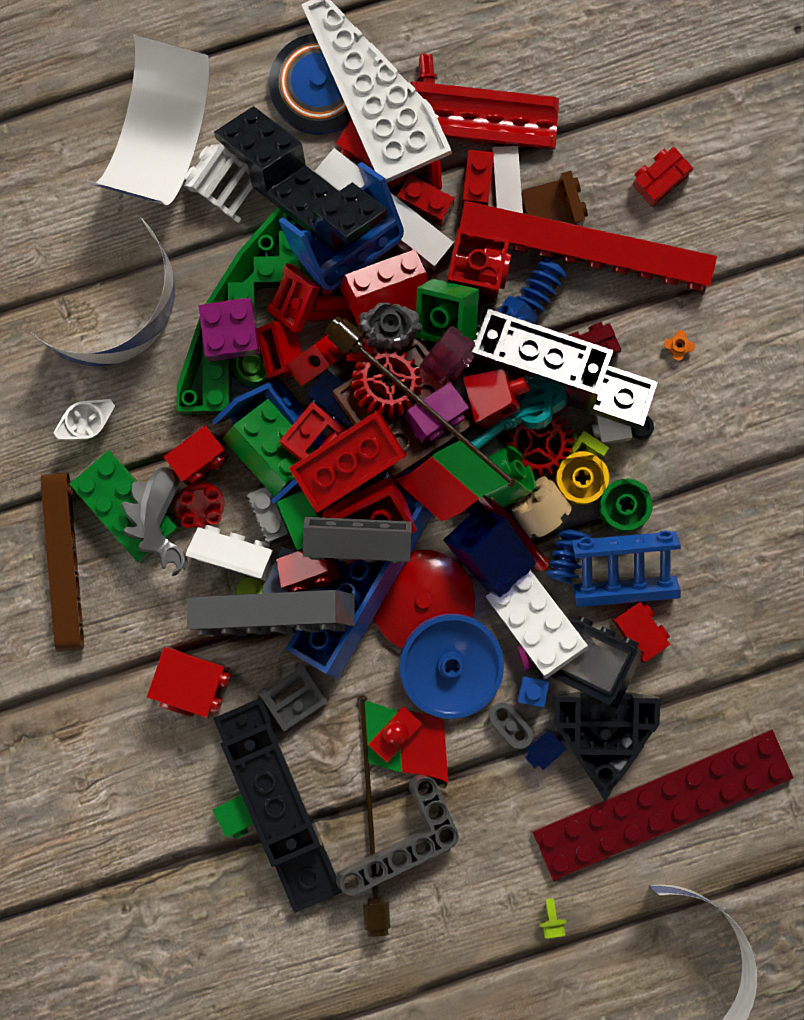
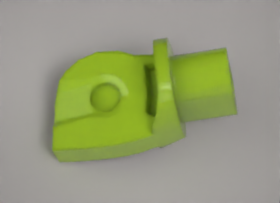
[539,898,567,939]

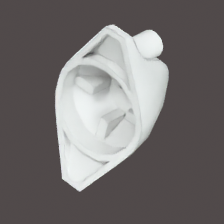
[53,399,115,441]

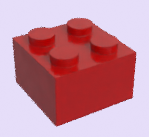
[164,425,229,485]

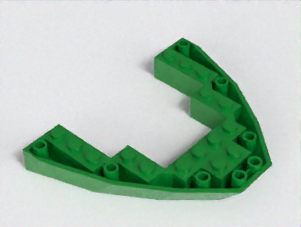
[177,207,422,416]

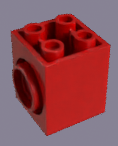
[447,229,512,302]
[147,647,231,718]

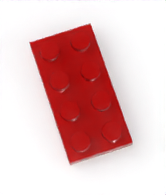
[289,410,407,513]

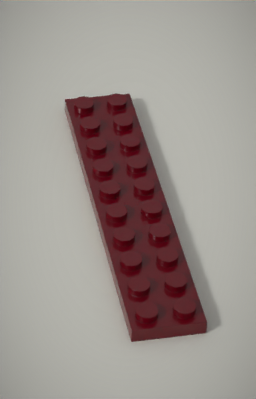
[532,729,794,881]

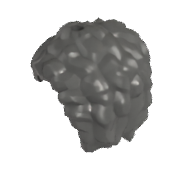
[359,302,422,353]

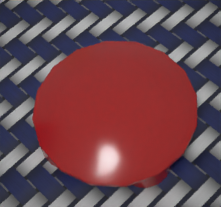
[174,482,225,528]

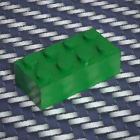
[70,450,180,564]

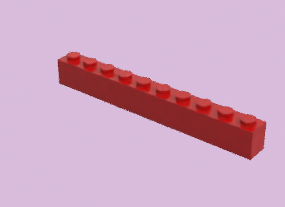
[459,201,717,291]

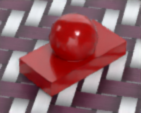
[368,706,422,762]

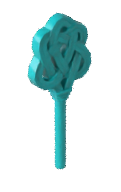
[471,375,568,449]

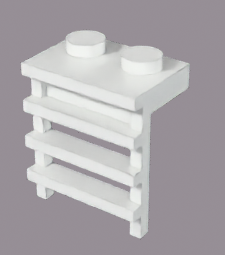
[183,144,253,223]

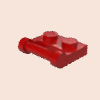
[267,263,320,333]
[278,402,346,460]

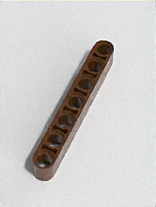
[41,472,84,652]

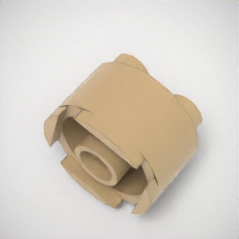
[511,476,571,538]

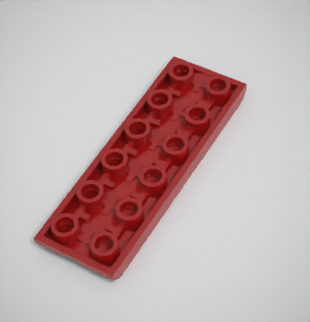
[409,81,559,150]

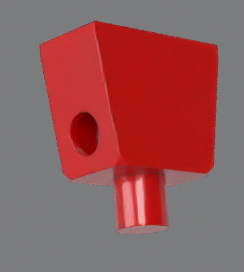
[286,335,345,387]
[464,369,530,430]

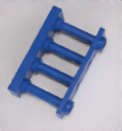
[572,530,681,607]

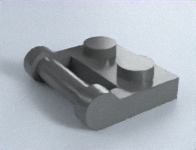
[259,663,327,731]

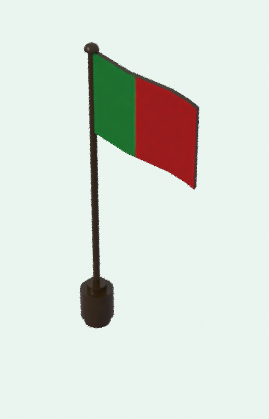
[325,316,516,521]
[357,695,448,937]

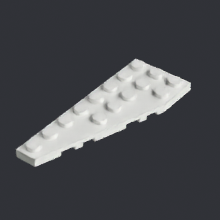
[301,0,452,182]

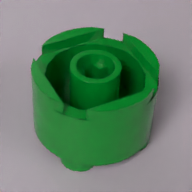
[485,446,536,508]
[597,478,653,533]

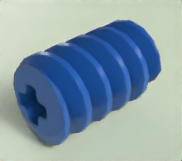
[515,258,568,312]
[546,529,591,586]

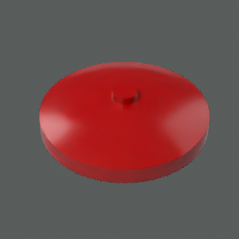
[374,550,475,648]

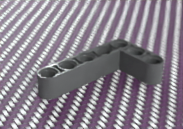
[336,775,459,896]

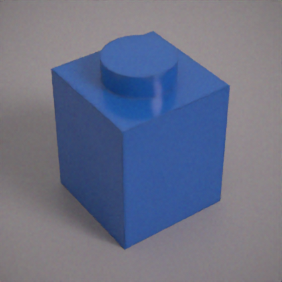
[517,676,549,707]

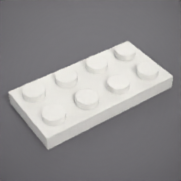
[486,567,589,679]

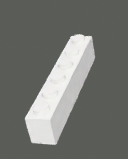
[315,148,454,271]

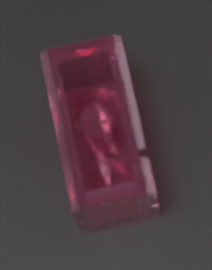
[420,326,476,384]

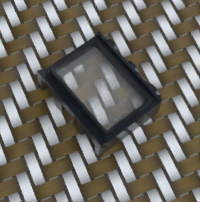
[550,616,644,709]

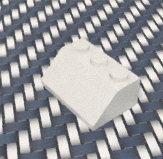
[185,525,274,581]

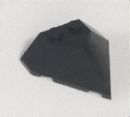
[554,692,661,801]

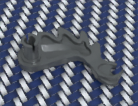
[121,467,188,576]

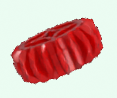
[351,348,423,419]
[505,412,575,477]

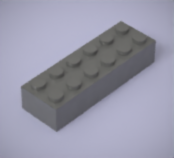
[187,590,355,637]

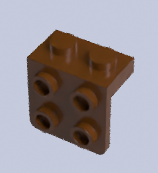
[521,171,588,226]

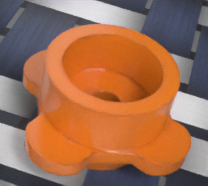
[664,330,695,361]

